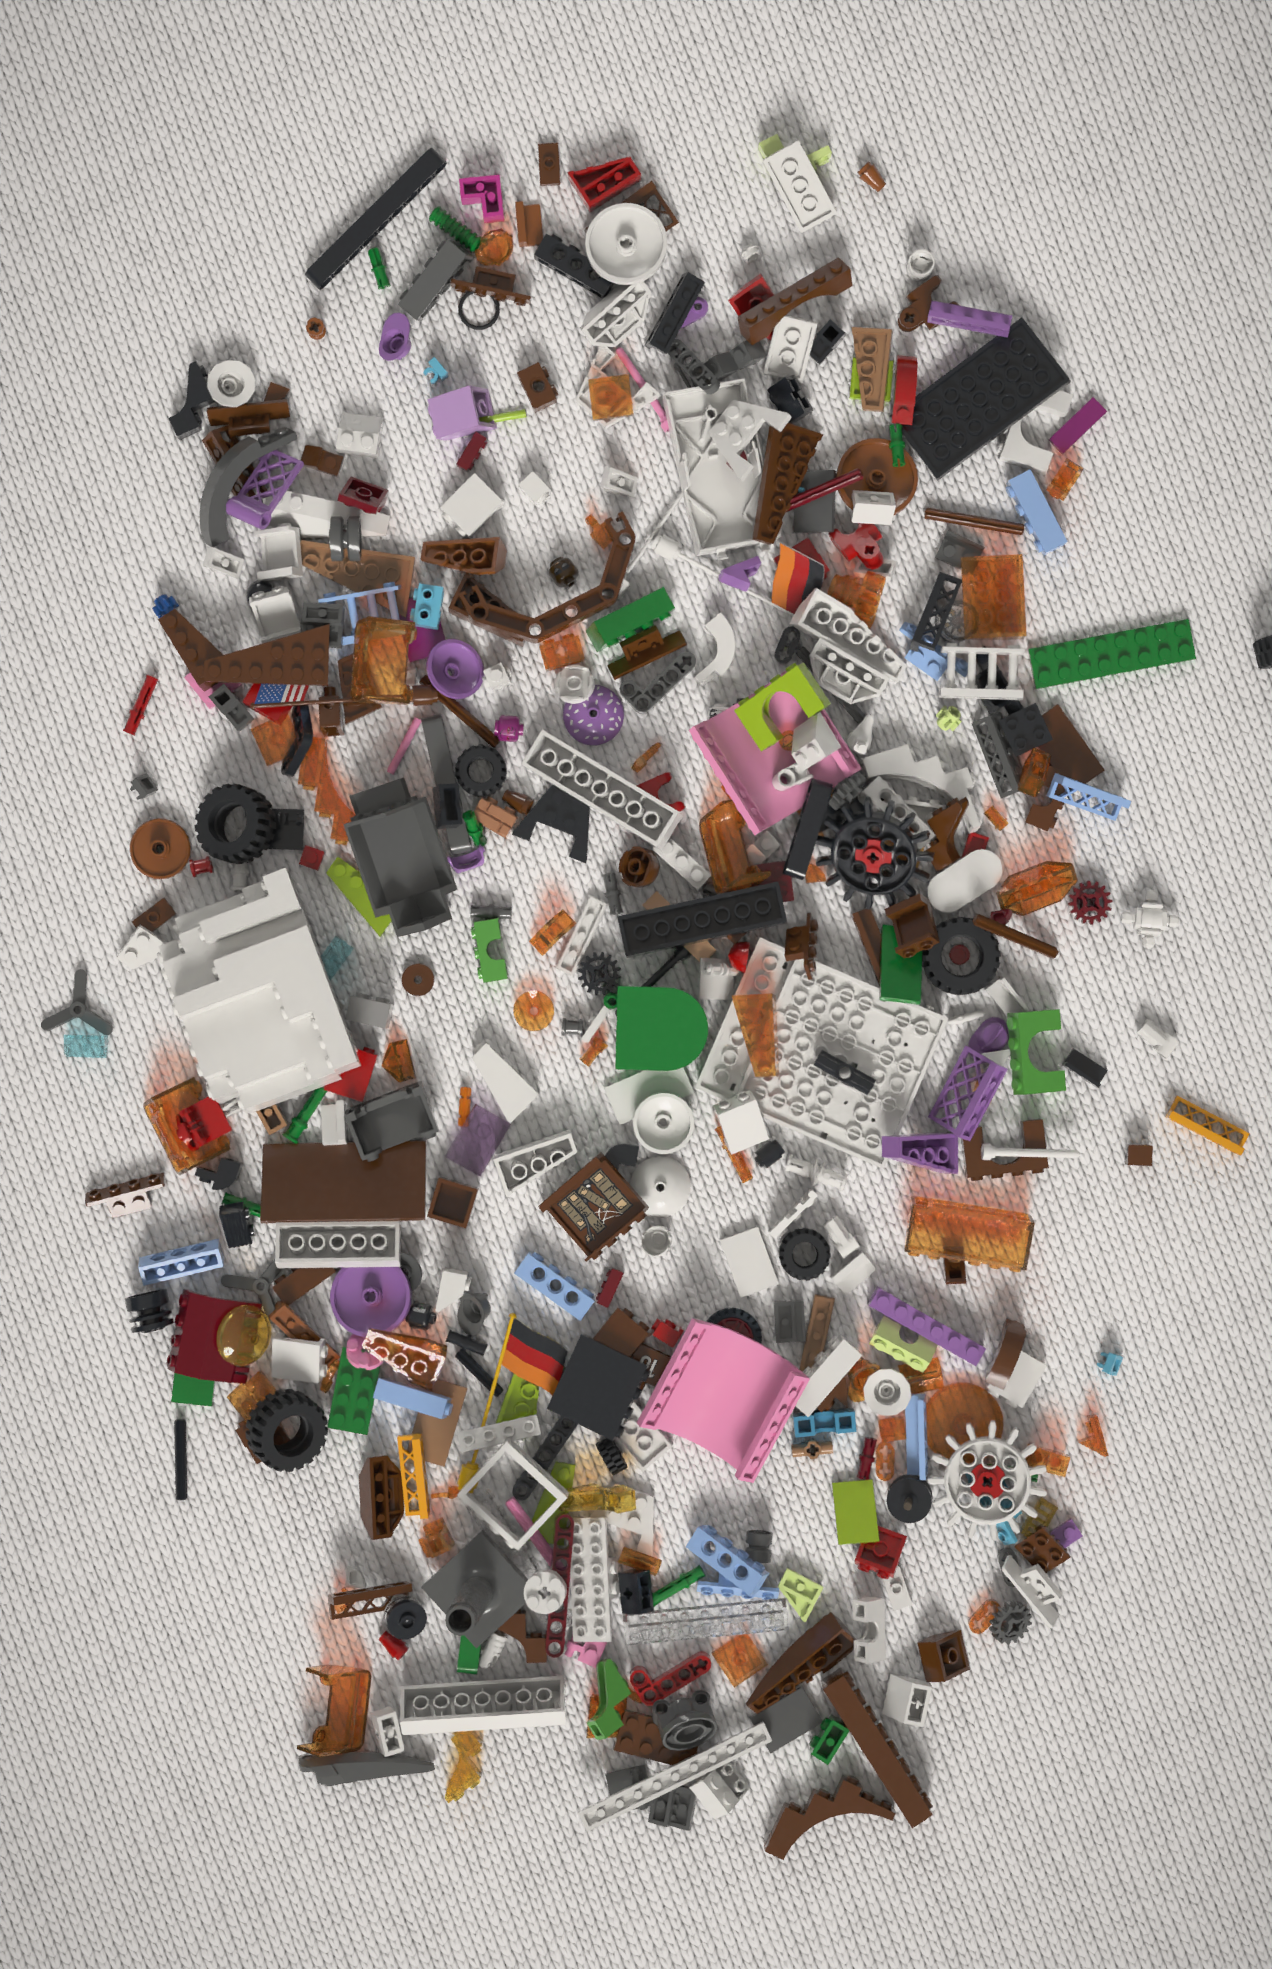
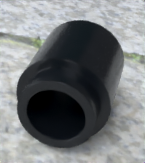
[754,1139,785,1169]

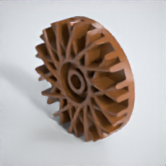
[130,818,192,879]

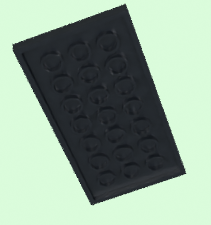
[890,317,1071,481]

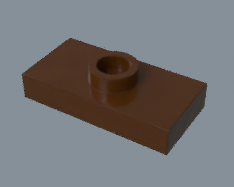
[538,143,560,186]
[132,897,177,932]

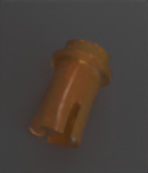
[983,805,1009,831]

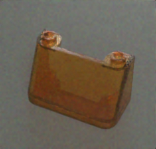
[351,616,417,705]
[143,1077,231,1175]

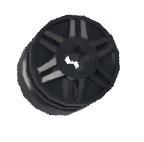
[124,1289,174,1333]

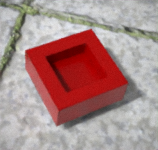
[299,845,325,871]

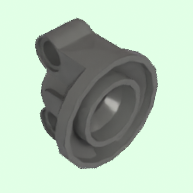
[652,1690,718,1751]

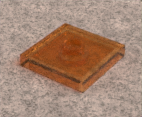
[588,374,634,421]
[250,714,296,766]
[711,1630,768,1688]

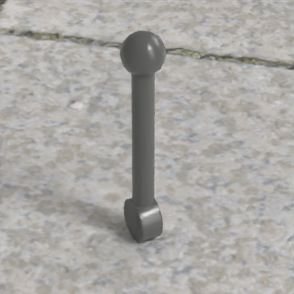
[673,362,692,388]

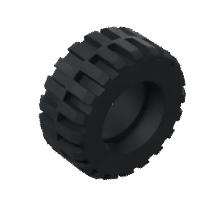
[194,783,276,864]
[922,917,1001,995]
[245,1389,328,1472]

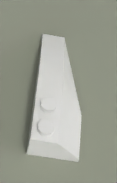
[265,487,391,539]
[790,588,907,684]

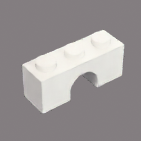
[652,838,711,891]
[852,1596,886,1664]

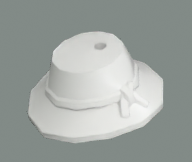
[207,360,255,407]
[863,1368,912,1416]

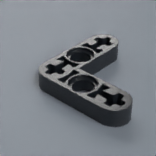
[281,705,313,777]

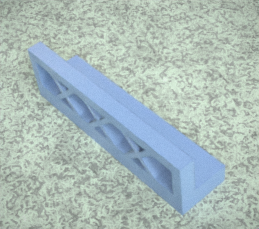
[1046,773,1131,821]
[905,1394,928,1480]

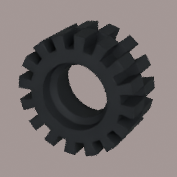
[595,1438,628,1476]

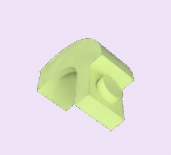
[758,134,832,172]

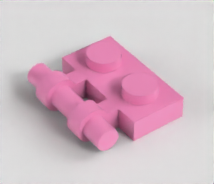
[564,1629,613,1668]

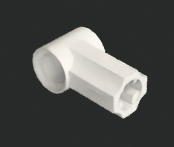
[1136,1019,1179,1059]
[823,1215,860,1259]

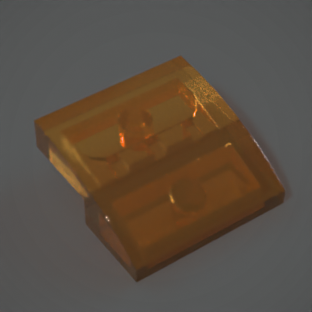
[227,1371,276,1423]

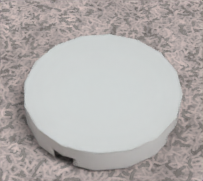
[554,664,595,704]

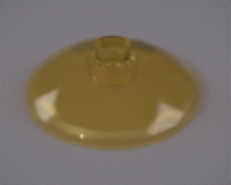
[217,1305,271,1366]

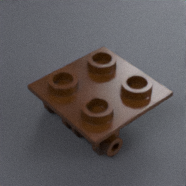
[1014,1524,1071,1573]

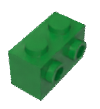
[809,1714,849,1765]

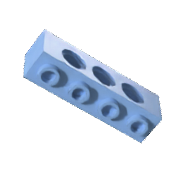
[138,1239,224,1286]
[514,1252,595,1321]
[686,1525,769,1596]

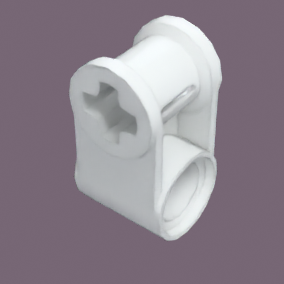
[772,763,814,791]

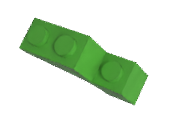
[586,1658,631,1740]

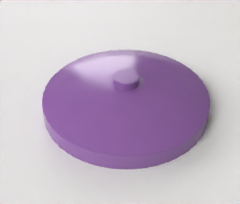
[330,1267,412,1338]

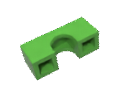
[471,918,508,983]

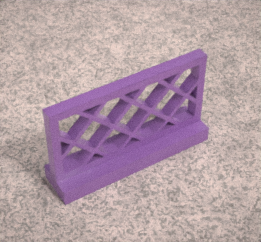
[928,1045,1008,1141]

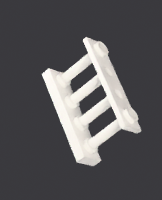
[939,643,1025,700]

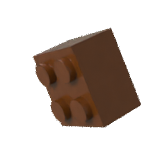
[427,1176,479,1229]

